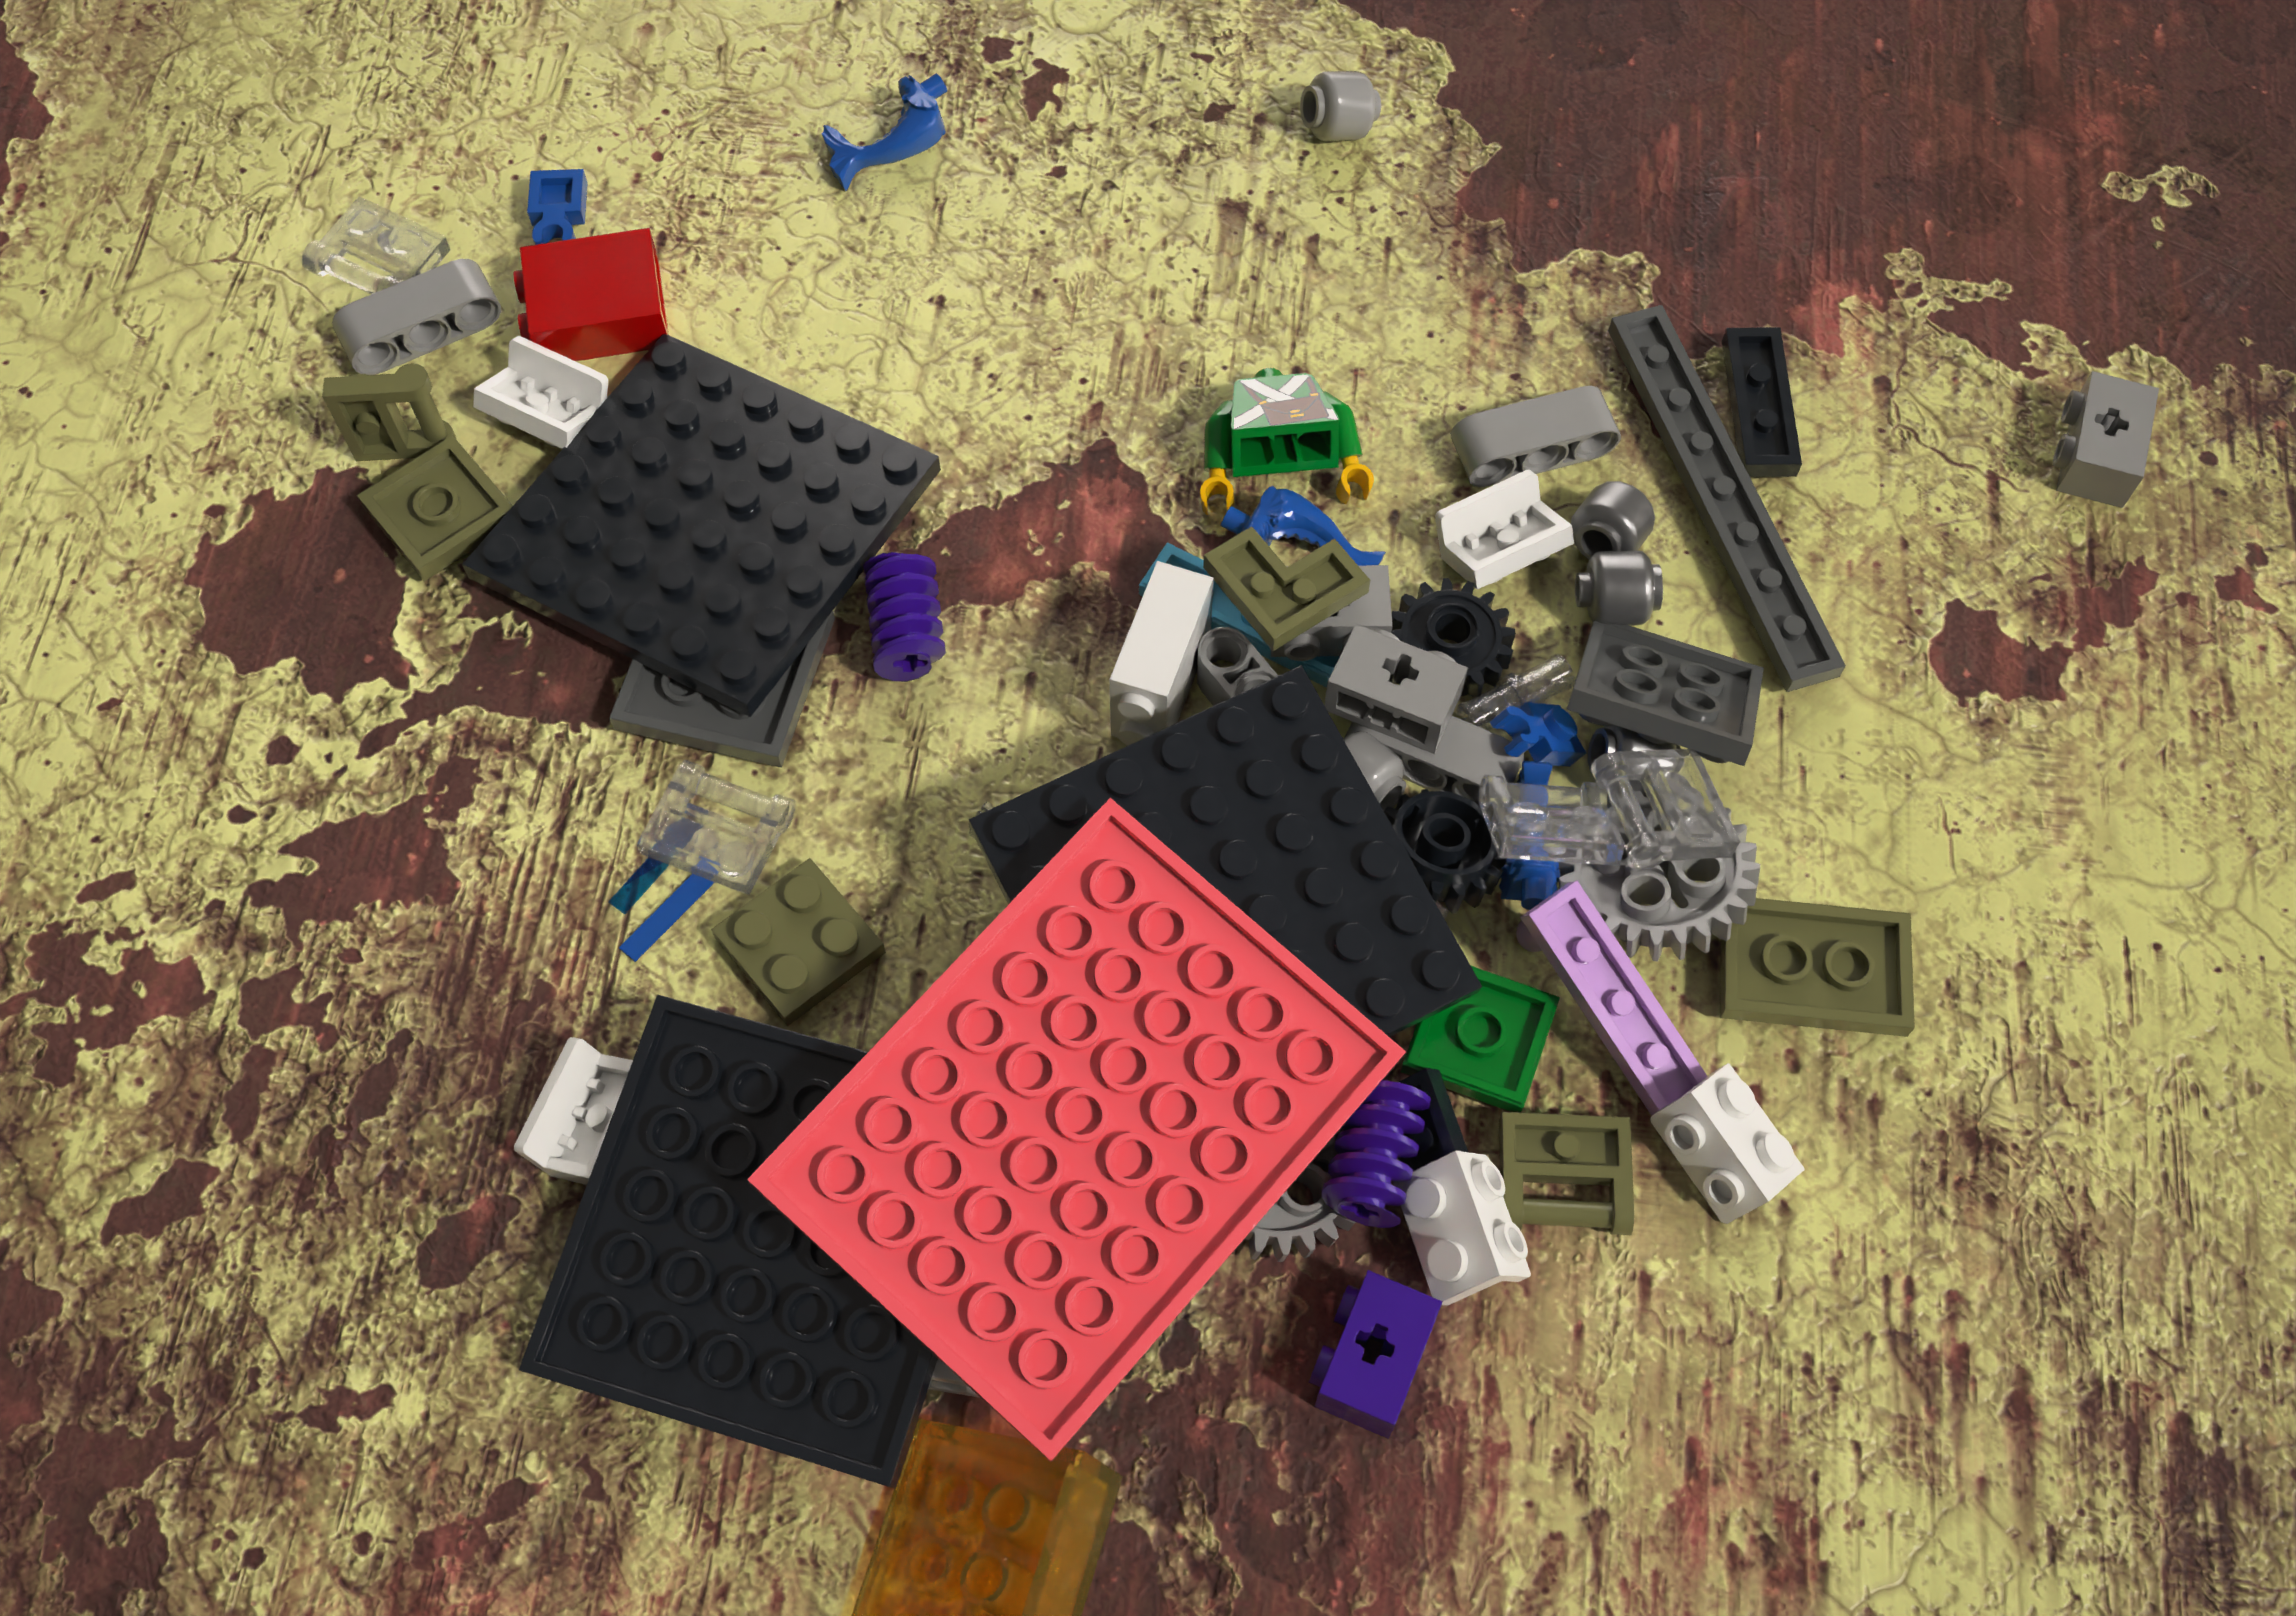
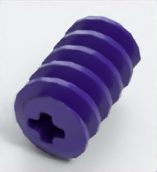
[863,552,946,682]
[1321,1080,1431,1228]

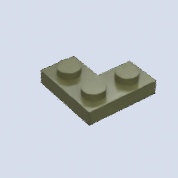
[1203,526,1371,651]

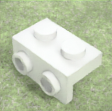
[473,336,608,449]
[1435,469,1574,589]
[514,1037,633,1185]
[1650,1063,1805,1224]
[1393,1151,1531,1305]

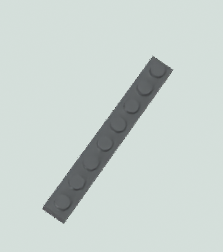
[1608,305,1846,692]

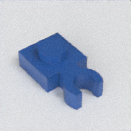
[527,169,588,245]
[1490,702,1586,767]

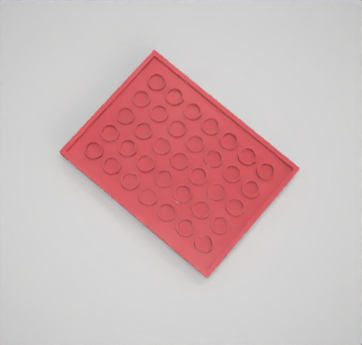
[747,798,1406,1462]

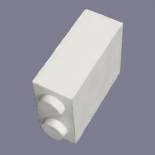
[1109,561,1214,746]

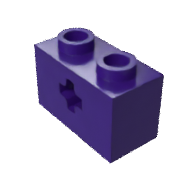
[1309,1270,1443,1439]

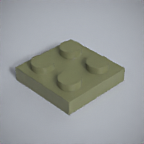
[357,435,513,582]
[711,858,886,1026]

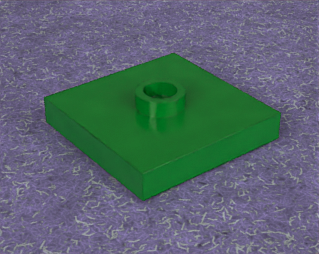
[1400,966,1560,1113]

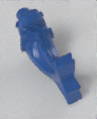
[822,73,947,191]
[1220,486,1386,566]
[1499,761,1560,910]

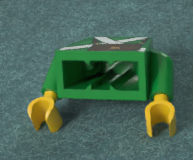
[1200,368,1374,515]

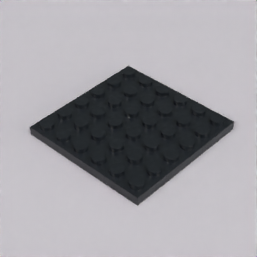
[462,334,941,717]
[969,665,1482,1037]
[519,994,938,1489]

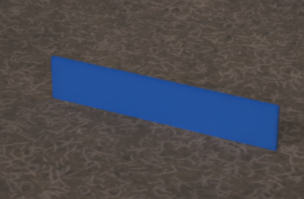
[619,863,721,962]

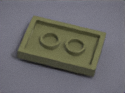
[1720,898,1915,1037]

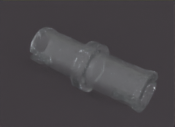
[1456,654,1575,730]

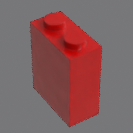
[513,228,669,361]

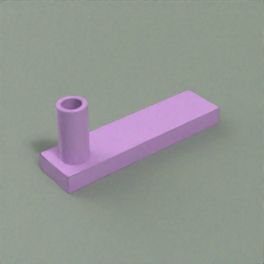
[1516,880,1707,1115]

